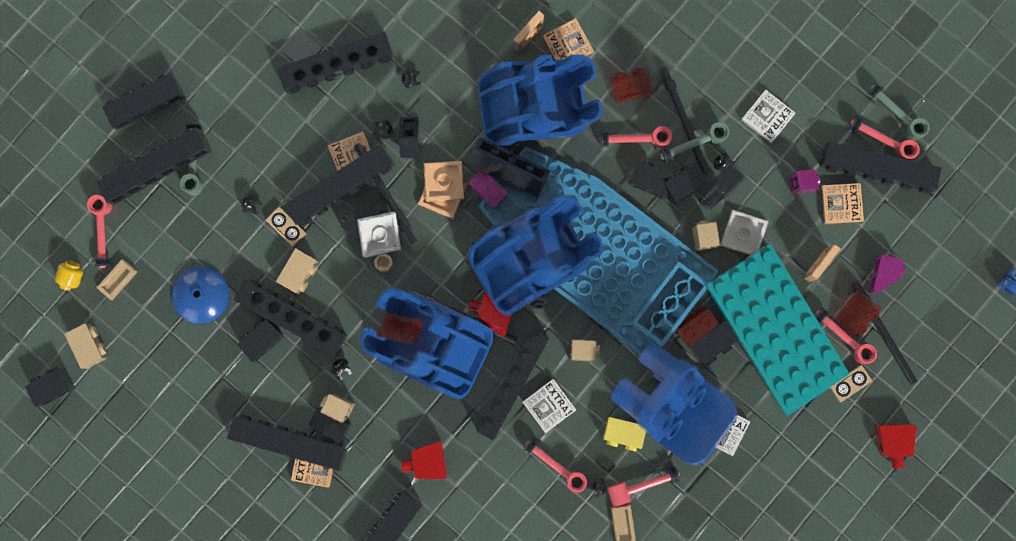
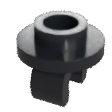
[401,69,421,88]
[373,120,393,139]
[713,153,735,171]
[241,195,262,215]
[529,294,548,309]
[331,359,352,380]
[586,478,606,498]

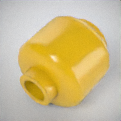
[54,261,83,290]

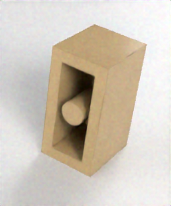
[692,220,720,252]
[276,248,318,294]
[65,323,107,369]
[570,340,600,361]
[320,394,355,422]

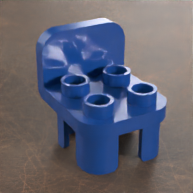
[478,54,602,148]
[468,195,603,315]
[360,288,493,399]
[612,343,737,465]

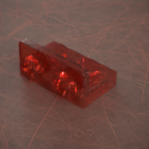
[610,68,653,103]
[835,291,882,337]
[674,306,718,347]
[376,312,423,344]

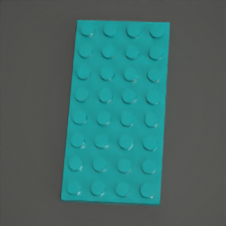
[705,244,849,416]

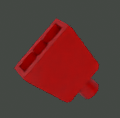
[468,293,512,336]
[874,424,917,468]
[401,441,447,479]

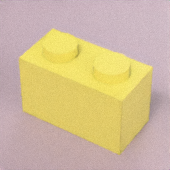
[603,417,646,451]

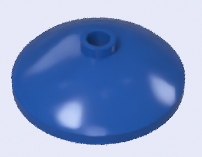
[172,266,230,324]

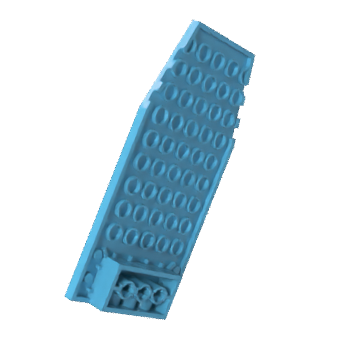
[479,146,719,355]

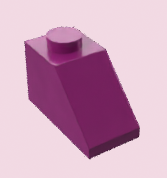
[467,170,508,210]
[789,170,821,195]
[869,255,905,294]

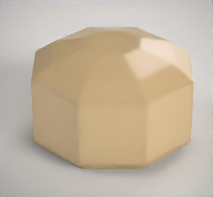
[374,253,393,272]

